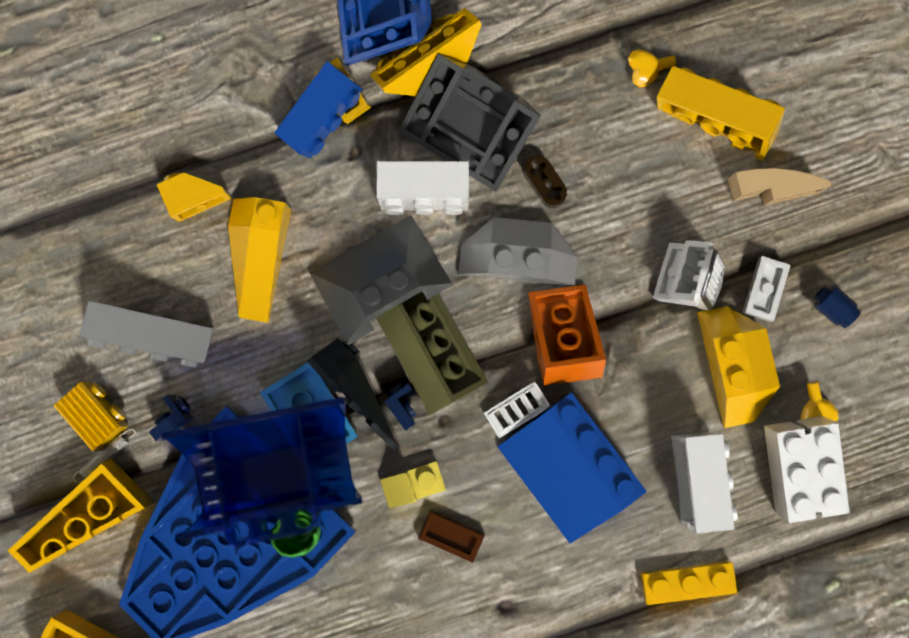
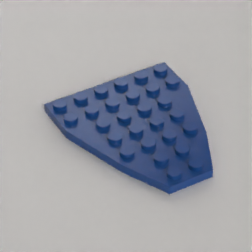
[119,406,357,638]

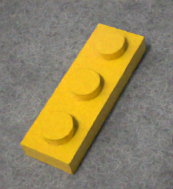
[640,561,738,605]

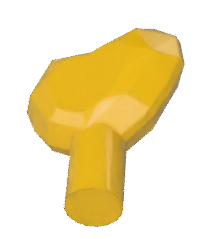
[628,49,676,87]
[800,381,839,422]

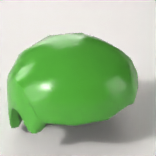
[270,508,321,558]

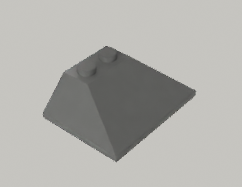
[399,53,541,192]
[309,215,453,345]

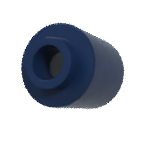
[814,285,861,328]

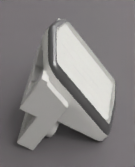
[653,240,725,311]

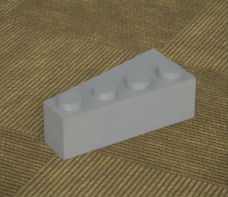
[79,301,214,368]

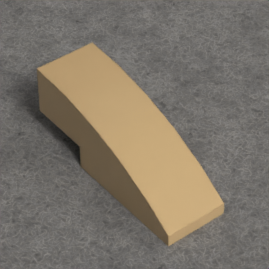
[727,168,831,206]

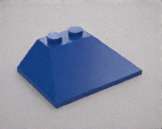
[338,0,432,66]

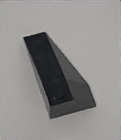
[307,338,400,451]

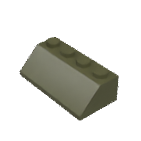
[376,292,488,415]

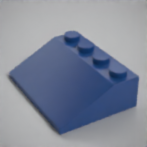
[497,393,647,543]

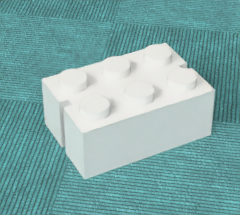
[377,161,469,215]
[764,416,850,523]
[671,432,737,533]

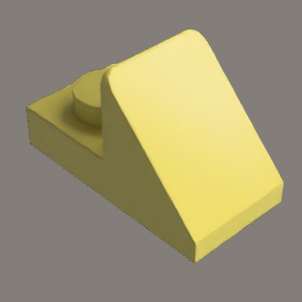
[380,461,446,508]

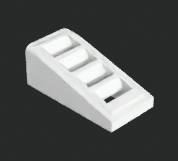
[483,381,551,438]

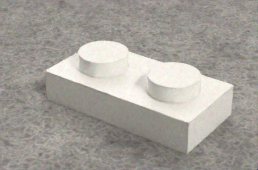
[742,256,791,322]

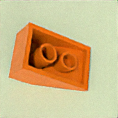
[528,284,606,386]

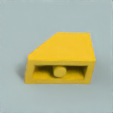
[156,172,232,222]

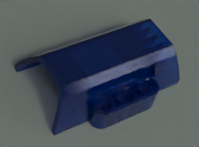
[162,397,363,546]

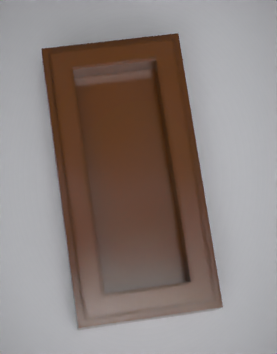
[418,510,485,563]

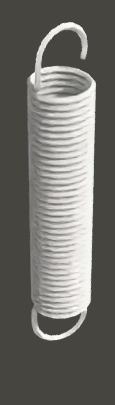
[73,429,135,483]

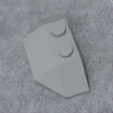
[458,217,577,286]

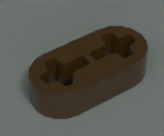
[524,156,567,208]

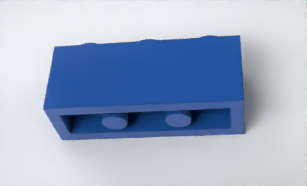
[274,61,363,158]

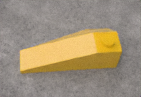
[228,197,292,323]

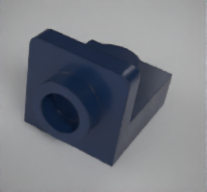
[384,383,417,431]
[149,395,194,441]

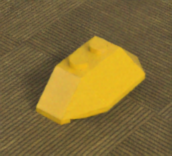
[370,8,482,96]
[697,306,780,428]

